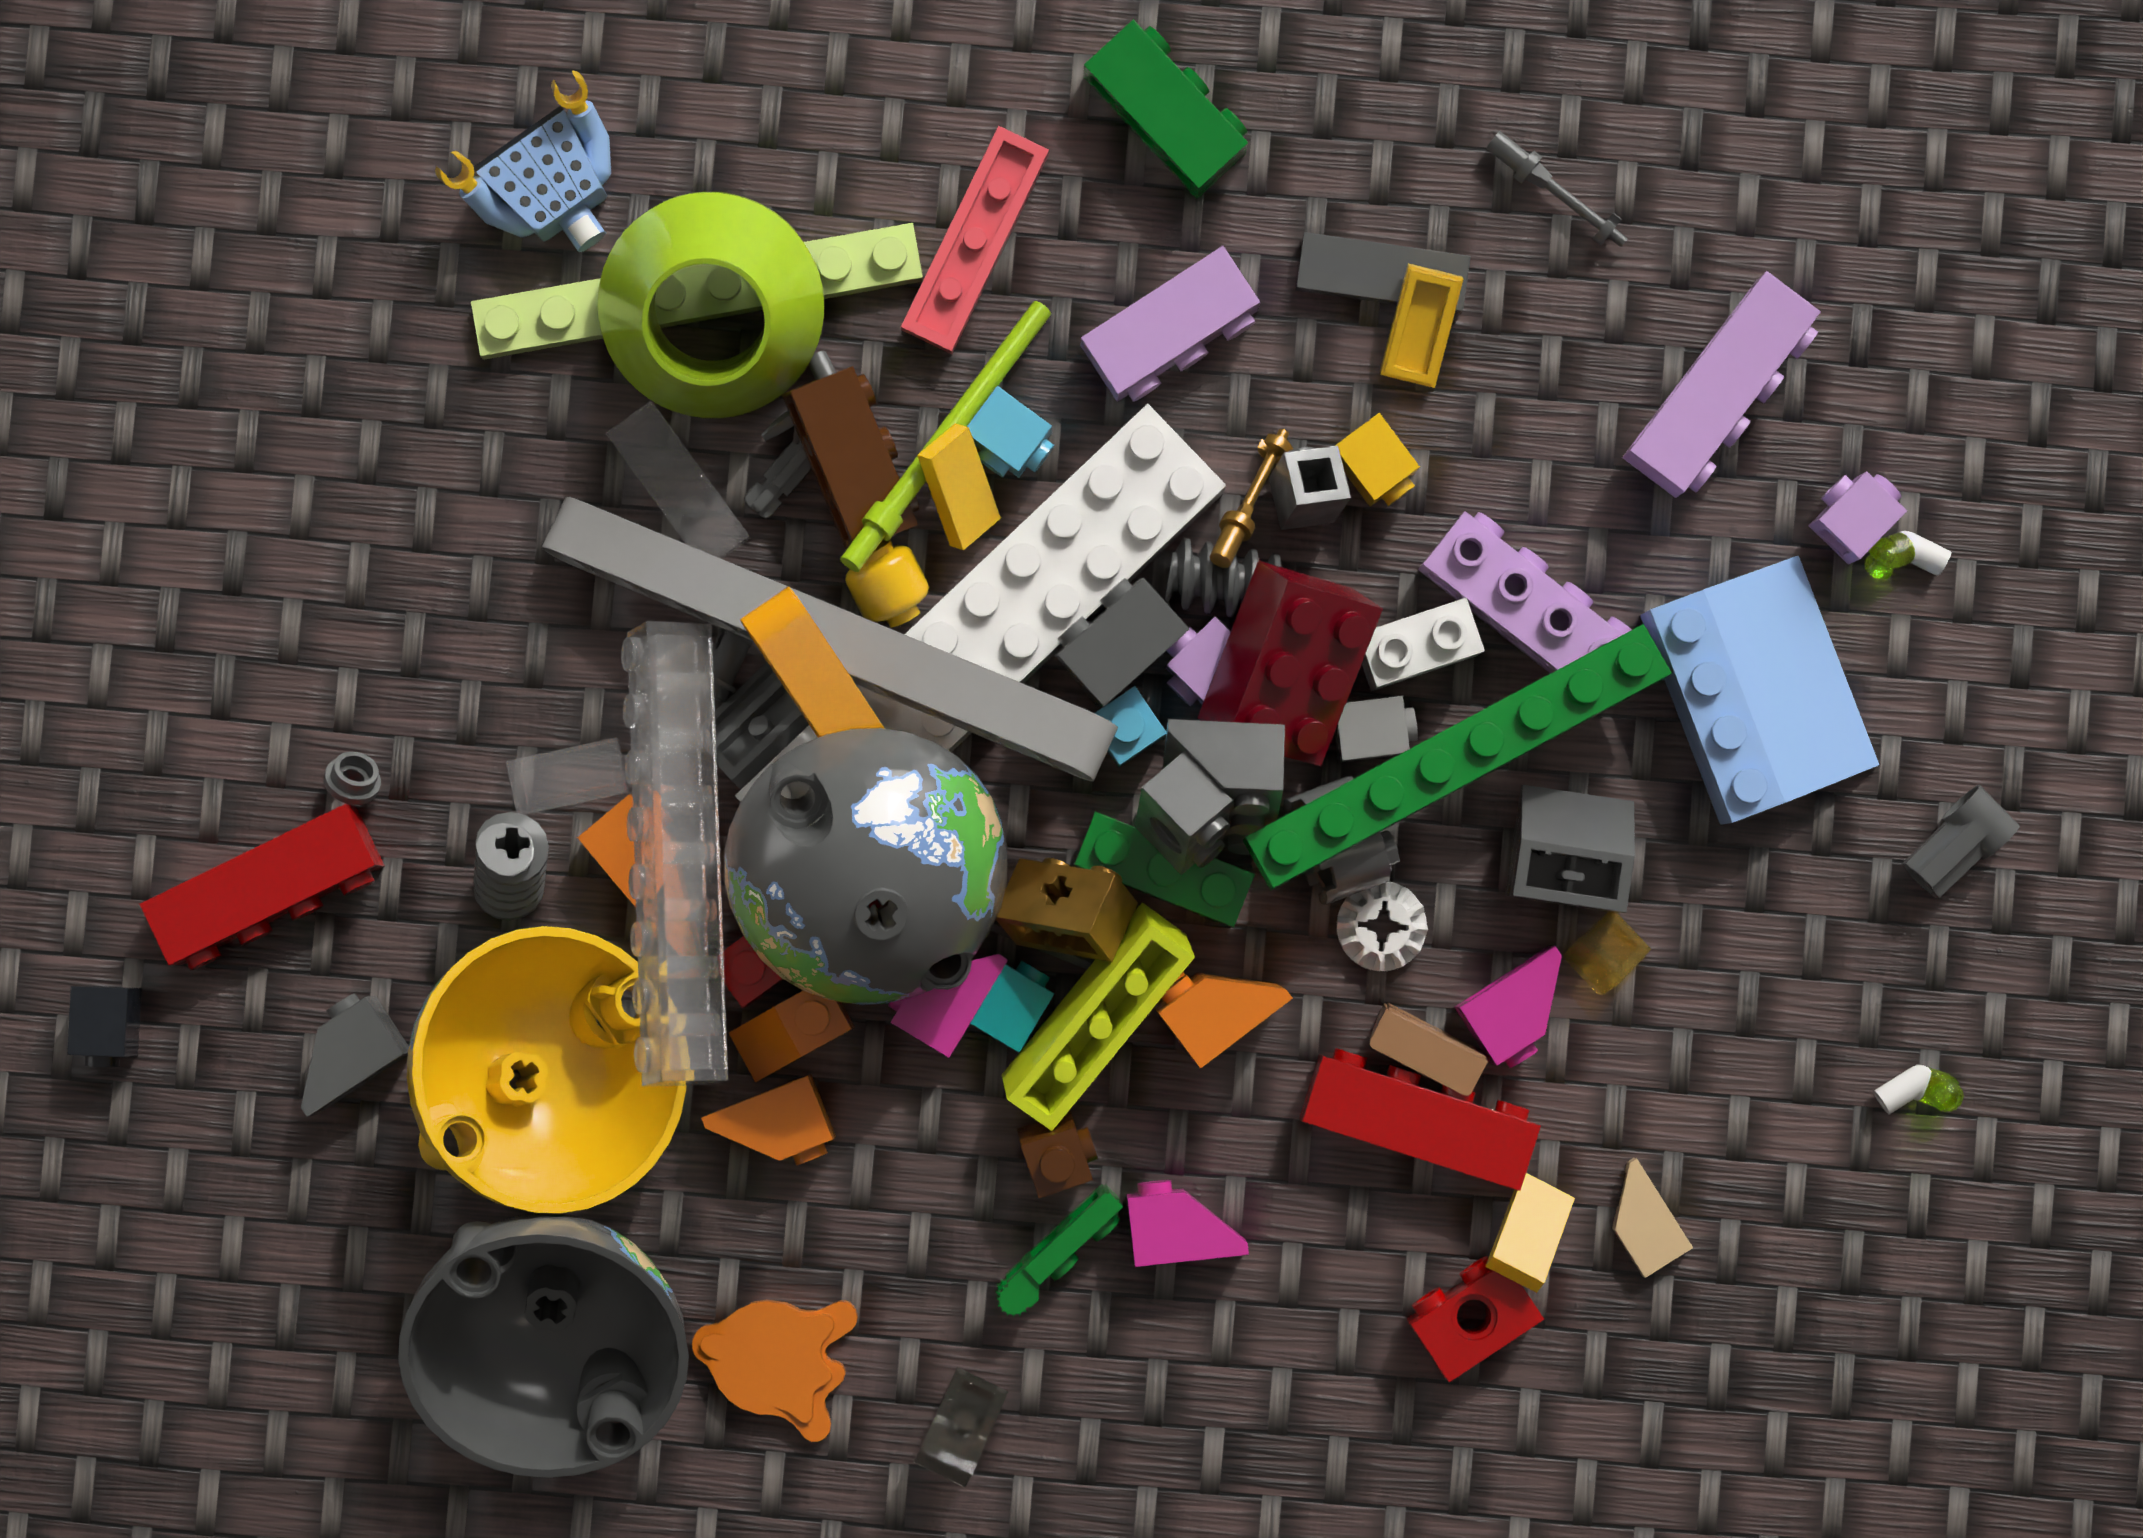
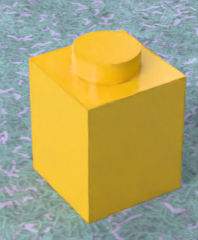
[1335,413,1420,507]

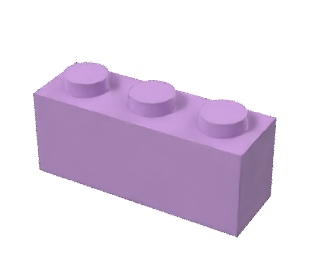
[1081,246,1260,402]

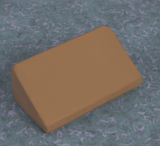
[1369,1003,1488,1096]

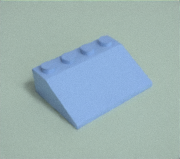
[1640,555,1879,825]

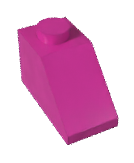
[1454,946,1562,1068]
[888,954,1009,1058]
[1127,1180,1249,1267]

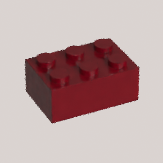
[1197,560,1383,766]

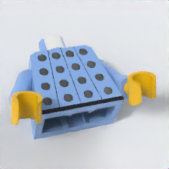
[435,71,611,252]

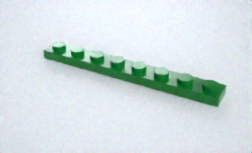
[1243,624,1672,891]

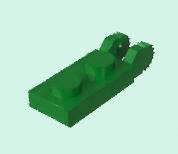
[995,1184,1123,1317]

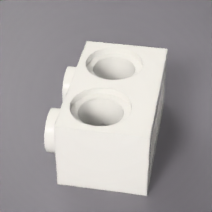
[1362,597,1485,691]

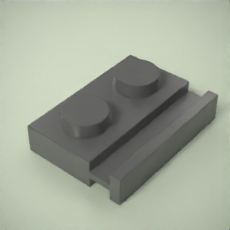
[690,662,809,789]

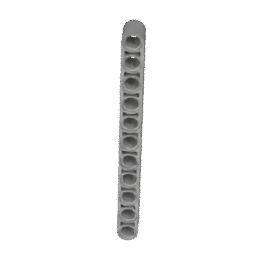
[541,497,1118,781]

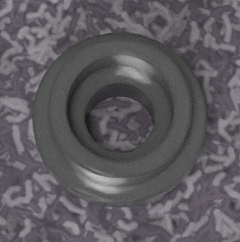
[323,751,381,805]

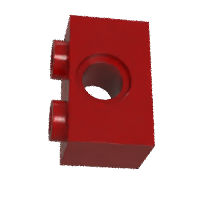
[1406,1256,1544,1382]

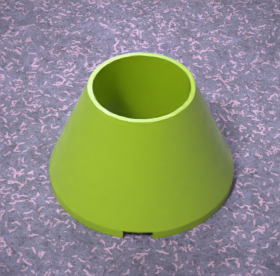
[598,192,824,418]

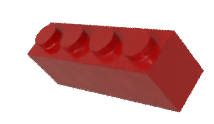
[139,804,385,971]
[1299,1048,1541,1191]

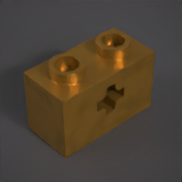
[996,858,1138,962]

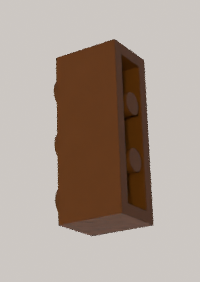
[781,366,919,550]

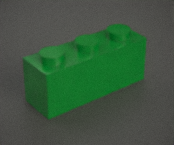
[1083,19,1248,199]
[1074,811,1255,928]

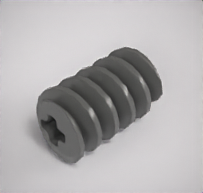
[1164,538,1282,619]
[473,812,549,921]

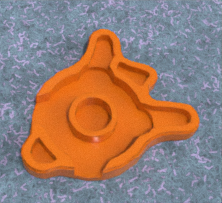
[692,1299,858,1442]

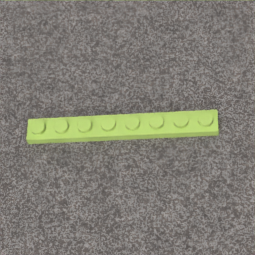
[471,223,923,360]

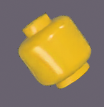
[845,540,929,628]

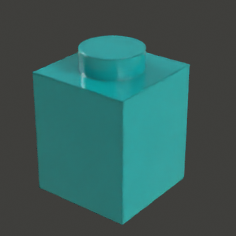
[970,960,1054,1052]

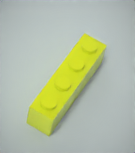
[1002,902,1195,1131]

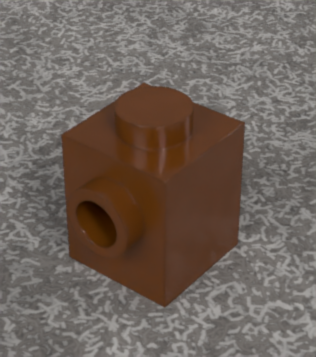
[1017,1111,1098,1198]

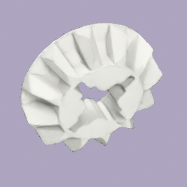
[1337,881,1428,971]

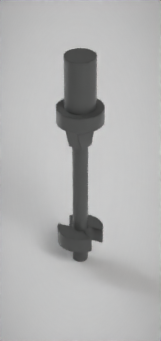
[1486,130,1628,247]

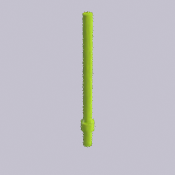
[840,301,1051,572]

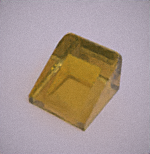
[1564,912,1651,995]

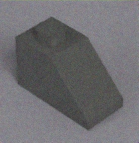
[301,993,409,1117]

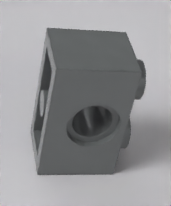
[1135,751,1233,875]

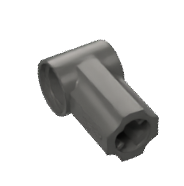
[1902,784,2020,898]

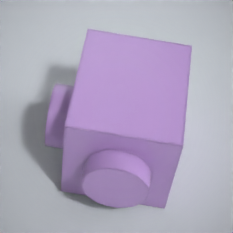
[1808,471,1907,565]
[1166,617,1230,706]

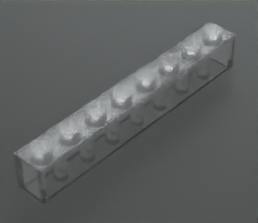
[621,621,728,1086]

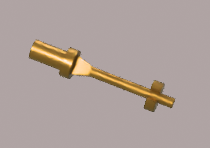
[1209,429,1293,568]

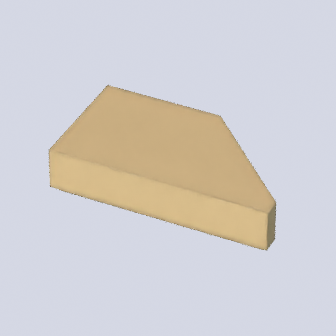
[1612,1158,1693,1278]

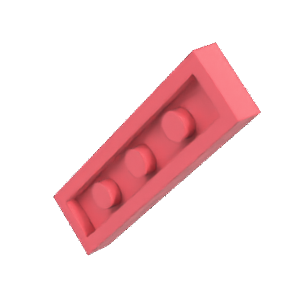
[901,126,1049,354]

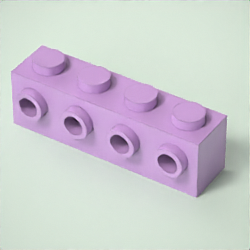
[1622,271,1821,498]
[1418,511,1632,673]

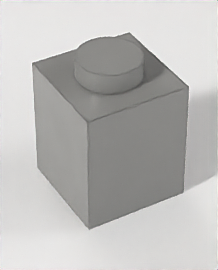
[1334,696,1418,763]

